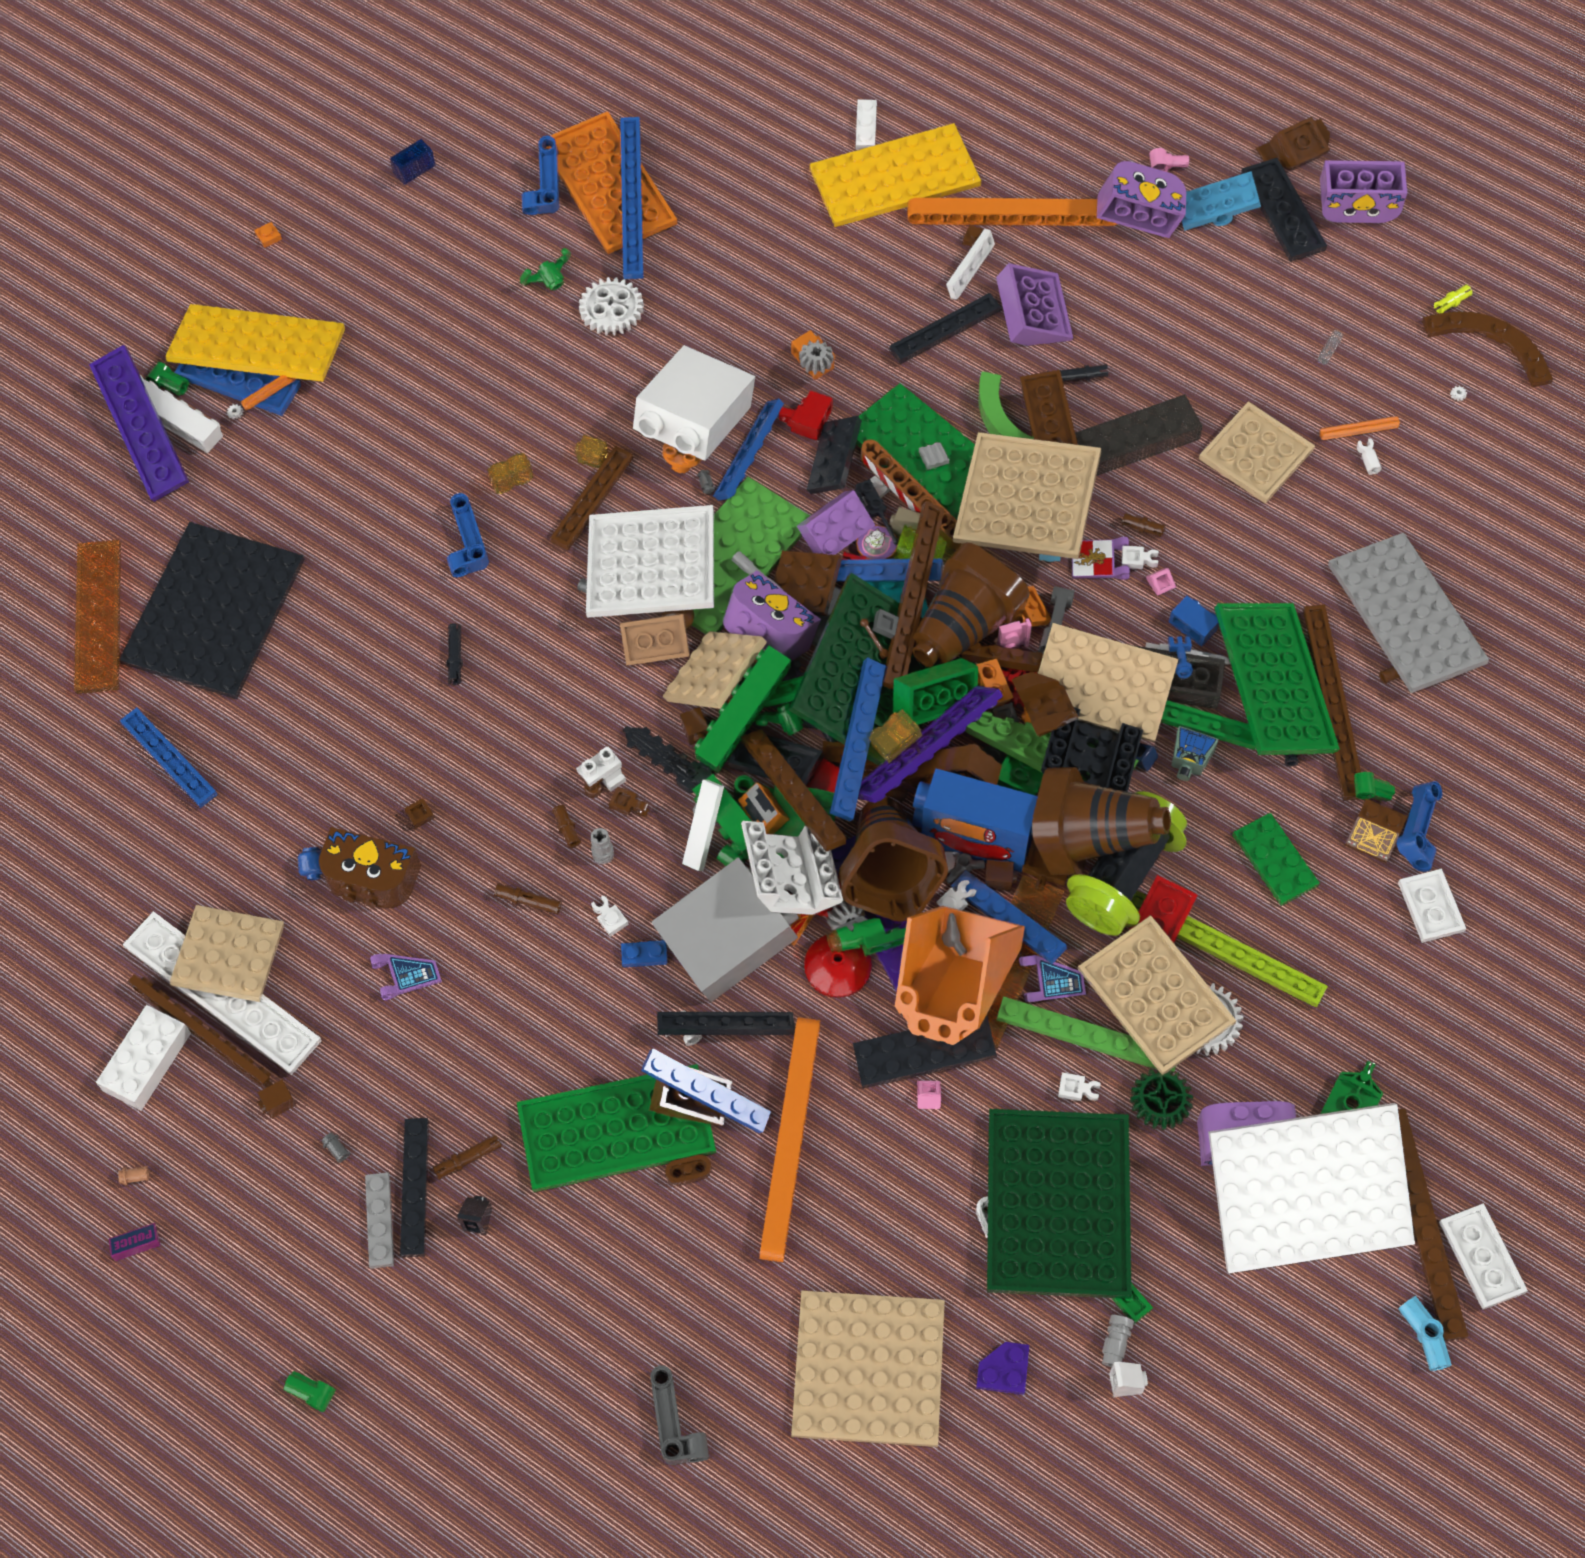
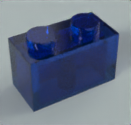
[390,139,436,185]

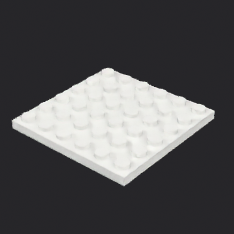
[586,505,714,618]

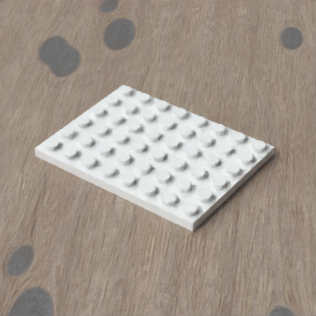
[1208,1103,1415,1273]

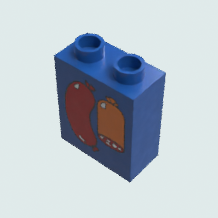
[912,769,1038,873]

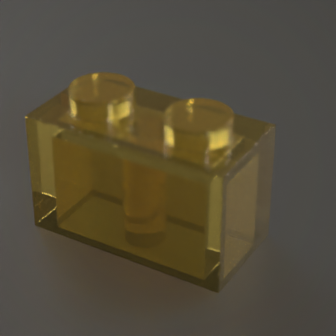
[868,709,922,763]

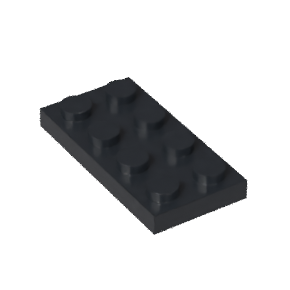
[806,416,862,494]
[728,730,824,786]

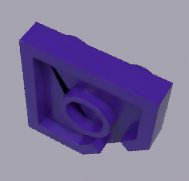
[976,1342,1029,1395]

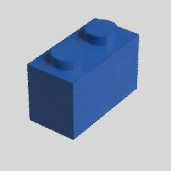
[1168,596,1219,647]

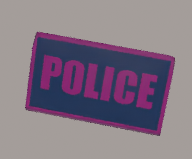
[109,1223,161,1261]

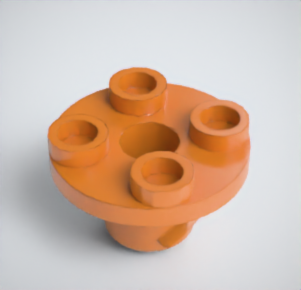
[662,443,702,473]

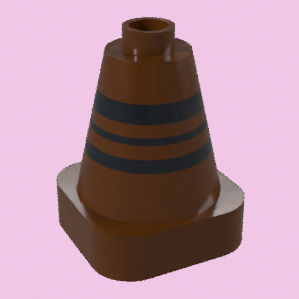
[912,542,1030,667]
[1032,767,1171,875]
[838,797,948,922]

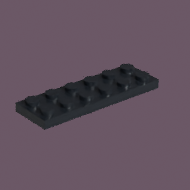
[1241,158,1327,262]
[853,1014,997,1089]

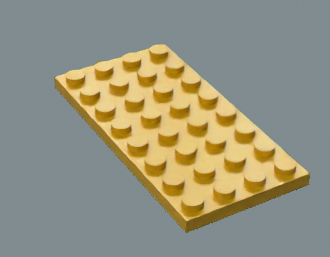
[810,123,981,227]
[166,304,345,382]

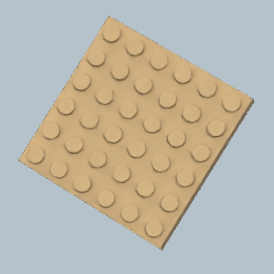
[953,432,1101,559]
[791,1291,945,1447]

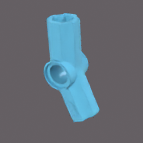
[1398,1296,1452,1371]

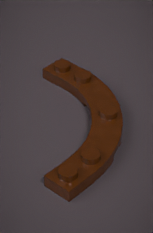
[1422,311,1553,387]

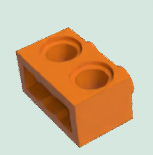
[976,659,1013,710]

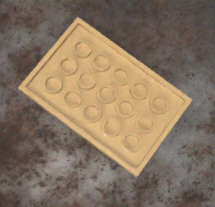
[1038,623,1178,742]
[1078,916,1236,1075]

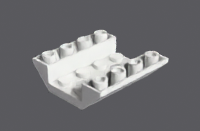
[741,821,843,915]

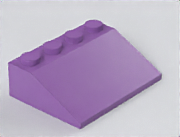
[996,263,1073,346]

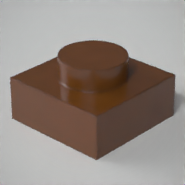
[962,225,984,247]
[404,798,435,829]

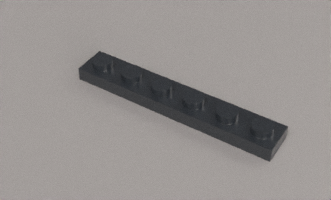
[889,293,1001,364]
[656,1012,795,1035]
[400,1118,429,1257]

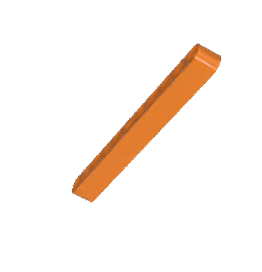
[907,198,1117,226]
[759,1017,820,1263]

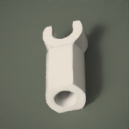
[1357,438,1382,475]

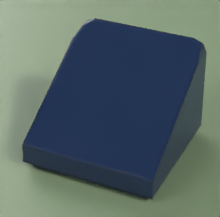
[1136,743,1158,772]

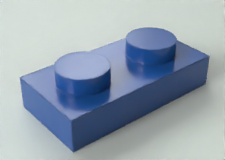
[621,940,667,968]

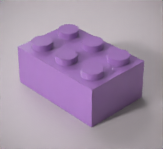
[797,490,875,555]

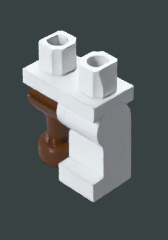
[576,747,626,798]

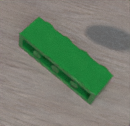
[692,774,751,860]

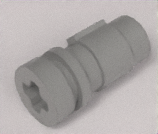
[591,828,614,864]
[1102,1315,1134,1367]

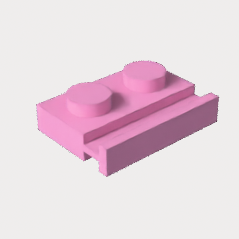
[997,618,1032,649]

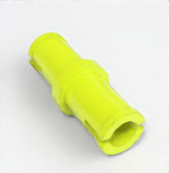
[1434,285,1472,314]

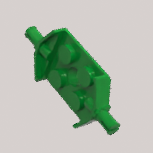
[1320,1061,1383,1114]

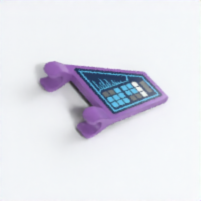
[370,954,442,1001]
[1019,955,1086,1002]

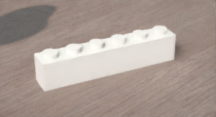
[140,375,223,453]

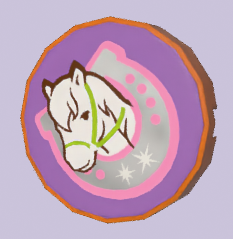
[856,525,898,560]

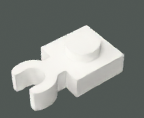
[1122,546,1158,569]
[937,880,976,910]
[591,896,629,937]
[1058,1072,1101,1101]

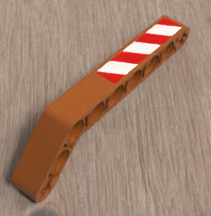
[860,440,987,550]

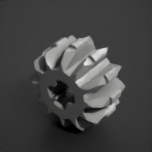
[799,339,834,375]
[827,901,866,932]

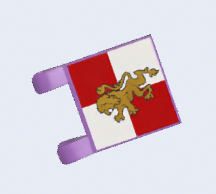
[1072,537,1130,580]

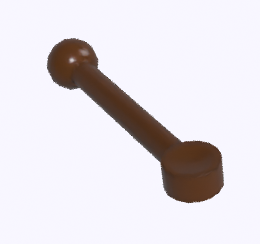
[860,619,888,659]

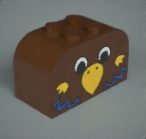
[319,827,421,908]

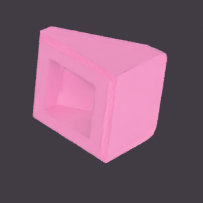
[1146,568,1176,595]
[917,1081,941,1109]

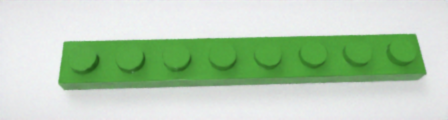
[996,996,1176,1075]

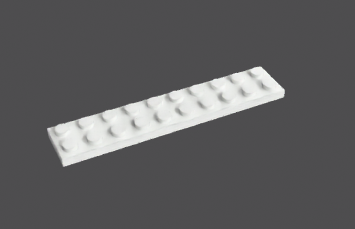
[123,911,322,1075]

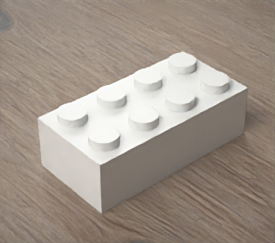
[96,1005,191,1111]

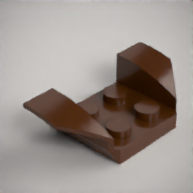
[1256,116,1330,169]
[1012,672,1079,737]

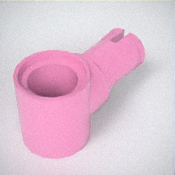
[1149,148,1189,172]

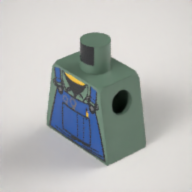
[1171,726,1219,781]

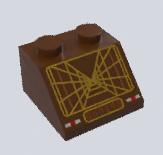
[1345,799,1408,863]

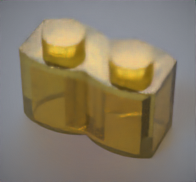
[487,453,533,494]

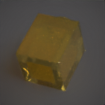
[575,435,608,469]

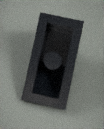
[457,1196,492,1235]

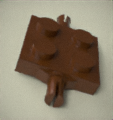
[1022,839,1068,891]

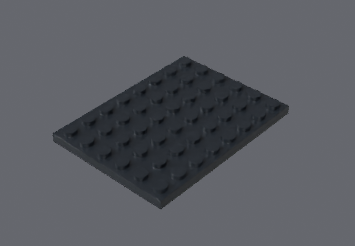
[119,522,305,699]

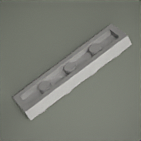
[365,1172,394,1269]

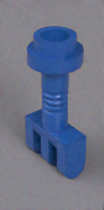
[1168,636,1193,678]

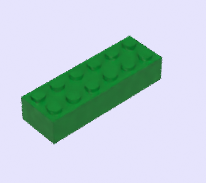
[694,646,791,774]

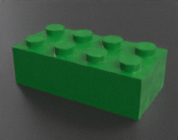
[893,658,978,727]

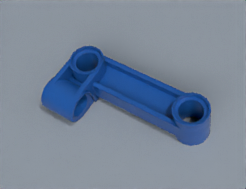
[522,135,560,215]
[447,493,489,577]
[1397,781,1442,872]

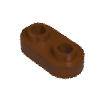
[665,1155,712,1185]

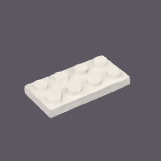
[1439,1203,1528,1310]

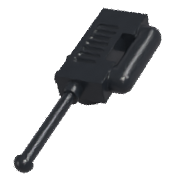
[854,479,899,545]

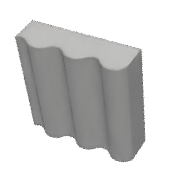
[919,443,949,470]

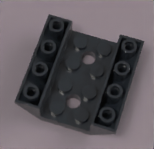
[1040,707,1143,792]

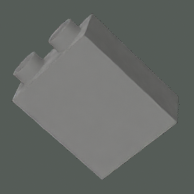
[651,857,799,1002]

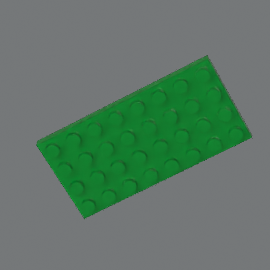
[856,383,975,520]
[1214,603,1340,755]
[516,1064,716,1192]

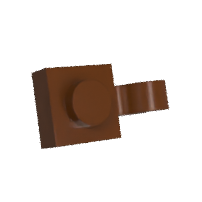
[608,786,650,817]

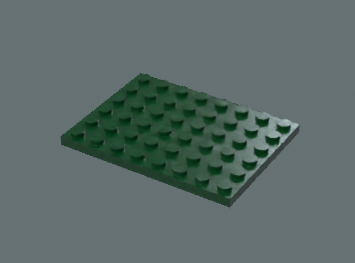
[789,572,937,766]
[987,1109,1132,1299]

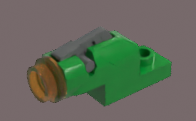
[827,916,906,956]

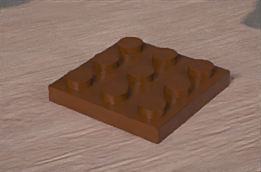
[774,551,842,616]

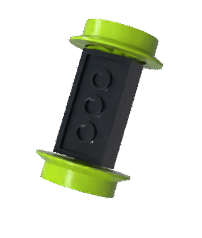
[1066,791,1187,936]

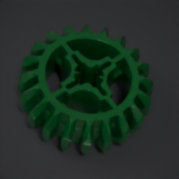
[1130,1069,1193,1130]

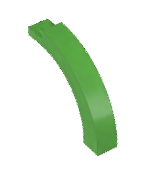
[978,371,1033,439]

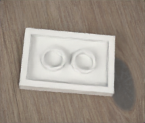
[1398,869,1466,943]

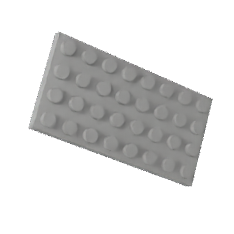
[1328,533,1489,693]

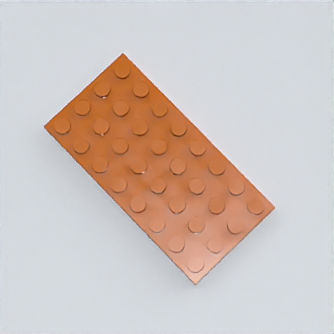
[545,111,678,254]

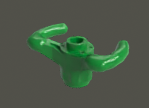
[520,248,571,291]
[755,702,803,735]

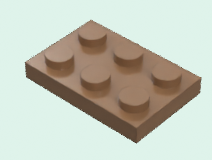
[620,614,690,666]

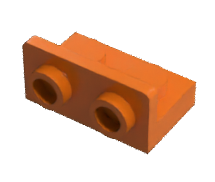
[1019,586,1051,627]

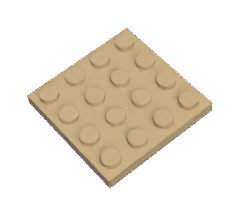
[1199,402,1315,504]
[663,631,767,709]
[170,905,284,1002]

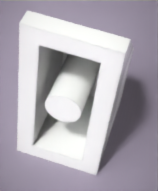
[1109,1362,1148,1397]

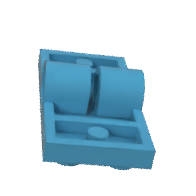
[1182,171,1261,231]

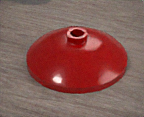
[804,933,872,998]

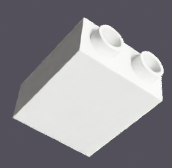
[633,345,755,461]

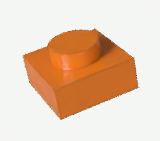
[254,221,282,248]

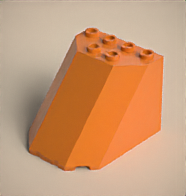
[895,906,1025,1045]

